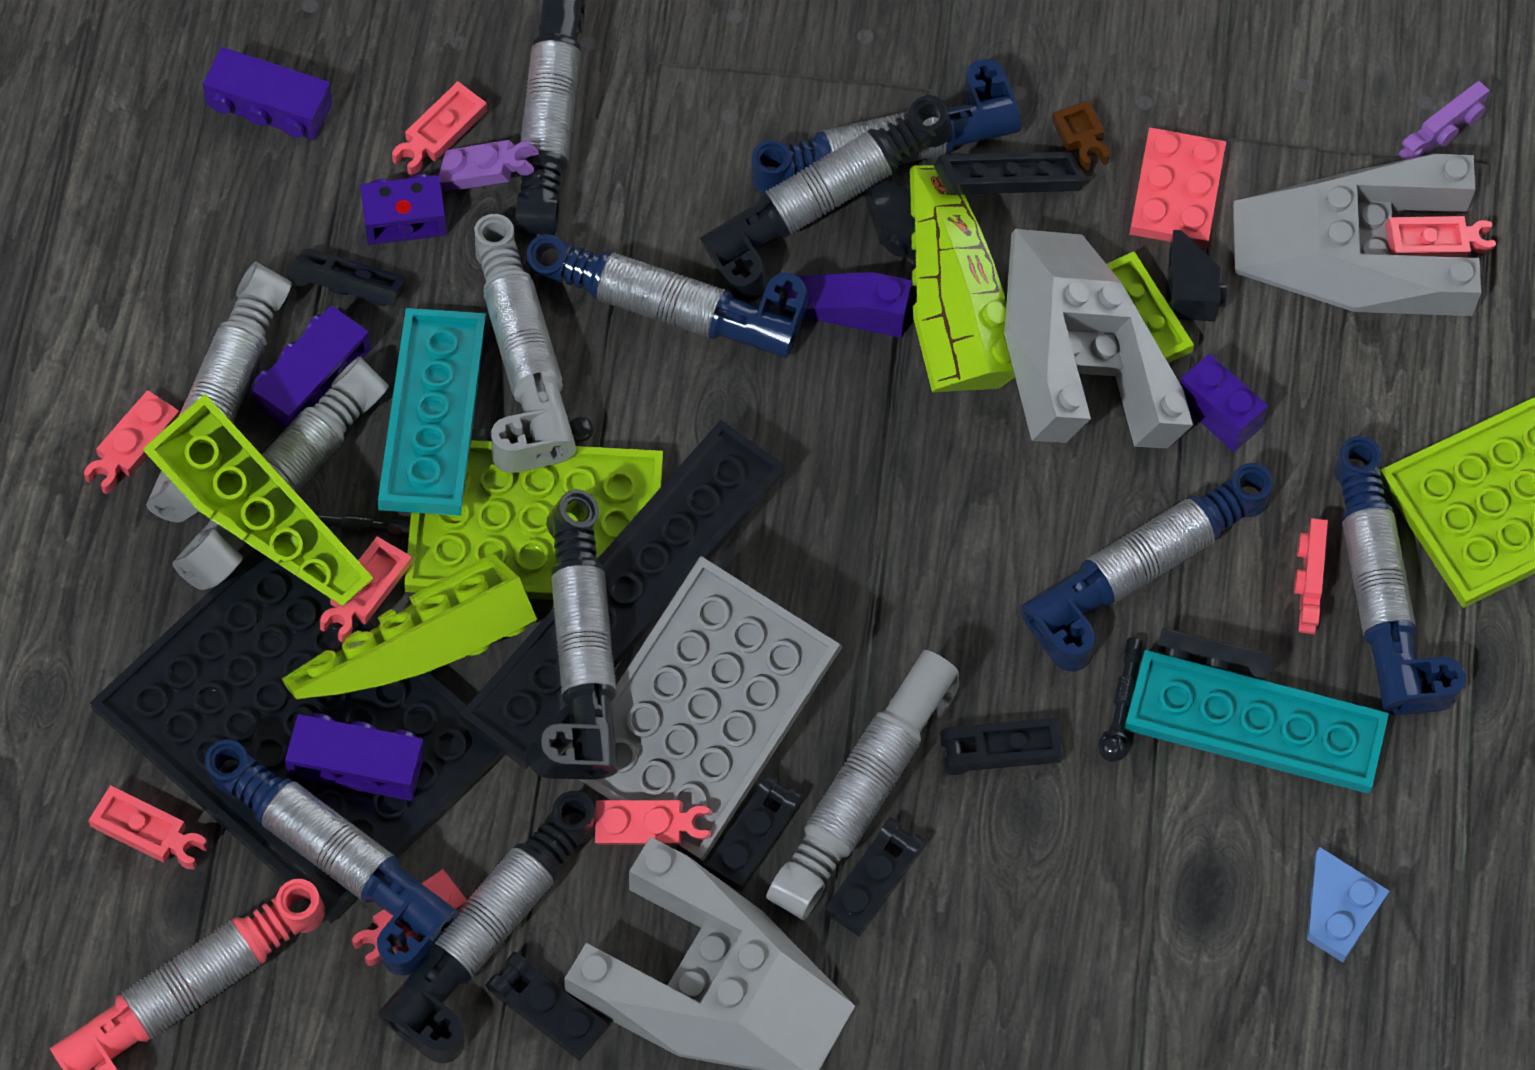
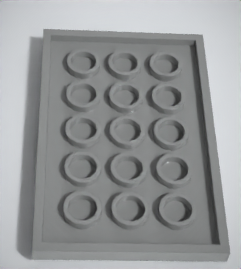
[579,556,842,861]

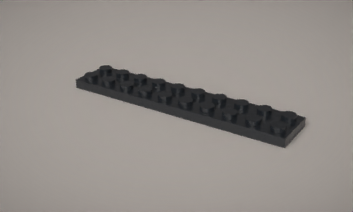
[460,420,786,769]

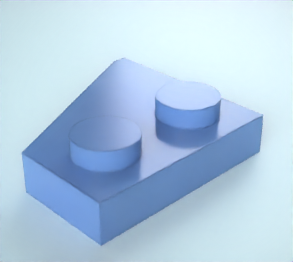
[1307,847,1390,962]

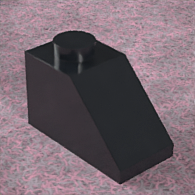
[865,179,916,261]
[1168,230,1227,322]

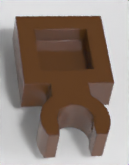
[1052,101,1109,172]

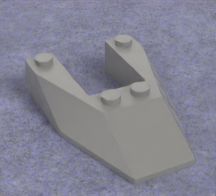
[1232,154,1481,316]
[1004,229,1193,449]
[564,837,855,1070]

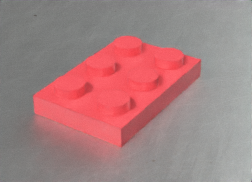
[1129,127,1226,249]

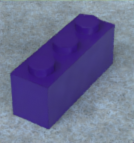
[203,47,333,141]
[252,305,371,429]
[285,713,424,801]

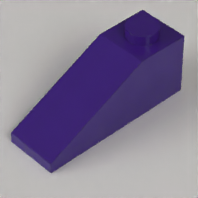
[784,272,912,338]

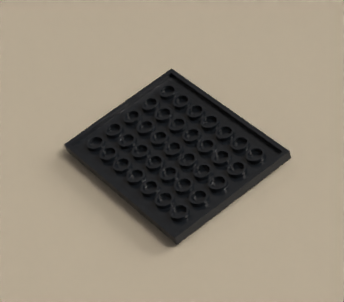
[90,549,504,924]

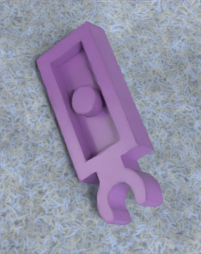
[1398,81,1490,160]
[439,140,539,192]

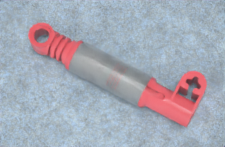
[49,879,325,1070]

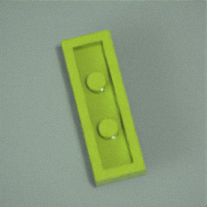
[1107,252,1194,363]

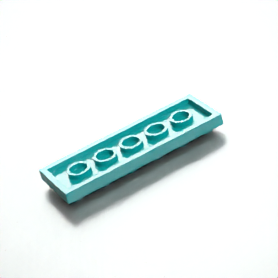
[378,308,486,516]
[1124,650,1389,794]

